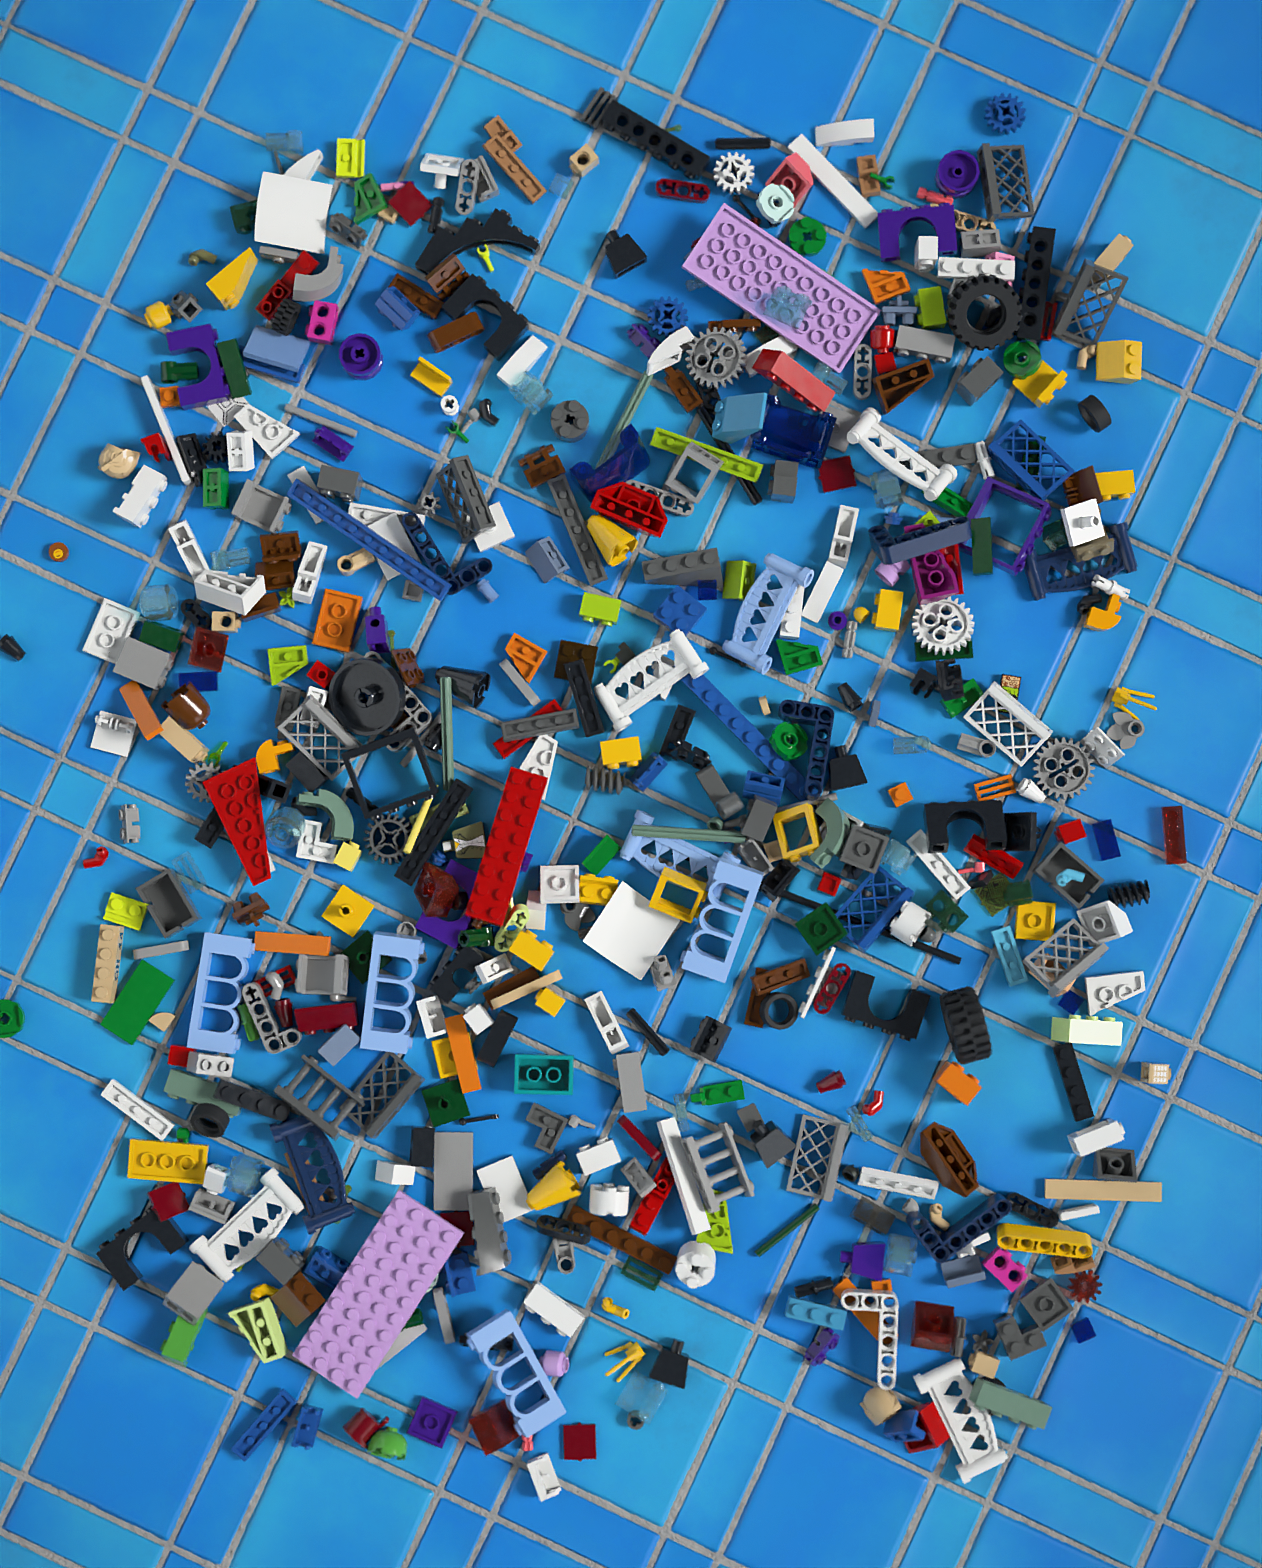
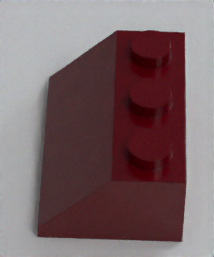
[294,1002,359,1035]

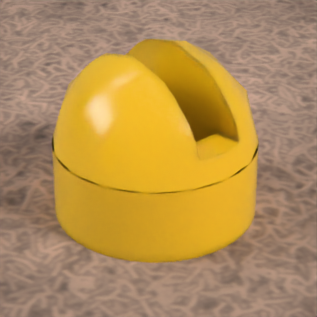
[854,607,870,624]

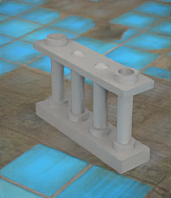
[680,1122,755,1213]

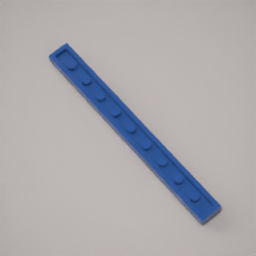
[286,478,452,601]
[672,664,818,802]

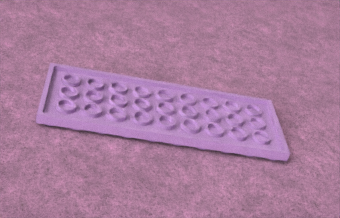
[681,203,881,375]
[292,1190,464,1398]

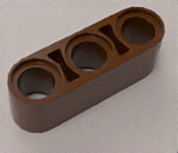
[427,312,485,353]

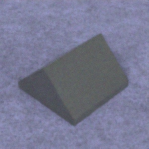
[1093,1147,1137,1183]

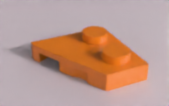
[862,269,911,305]
[505,633,548,684]

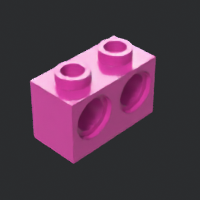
[305,300,339,346]
[981,1246,1028,1293]

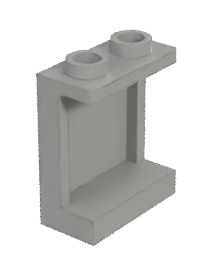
[231,479,292,534]
[113,636,174,691]
[295,954,349,996]
[162,1261,225,1326]

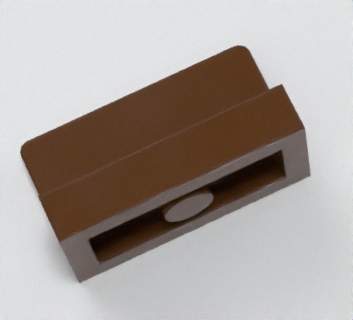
[255,559,296,590]
[241,592,282,622]

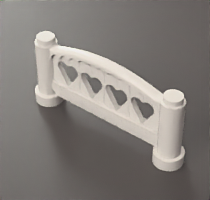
[847,407,957,501]
[593,629,709,733]
[189,1167,305,1283]
[913,1358,1008,1484]

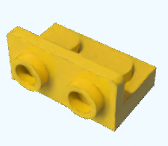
[579,874,618,906]

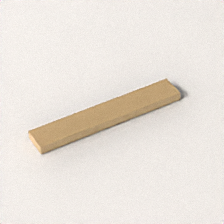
[1044,1178,1162,1202]

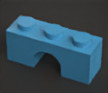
[784,1294,847,1331]

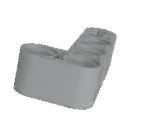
[242,982,302,1054]

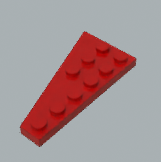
[202,757,271,886]

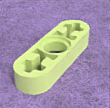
[494,904,530,952]

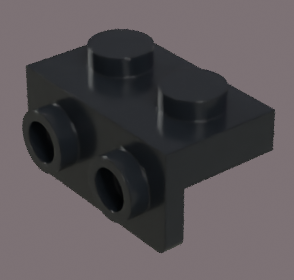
[690,1016,732,1063]

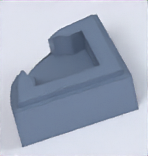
[868,700,881,727]

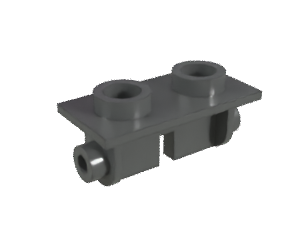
[329,212,368,249]

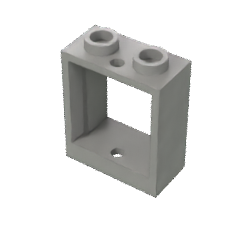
[666,442,724,504]

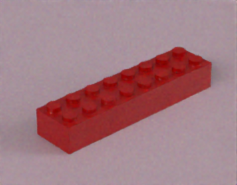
[465,767,548,927]

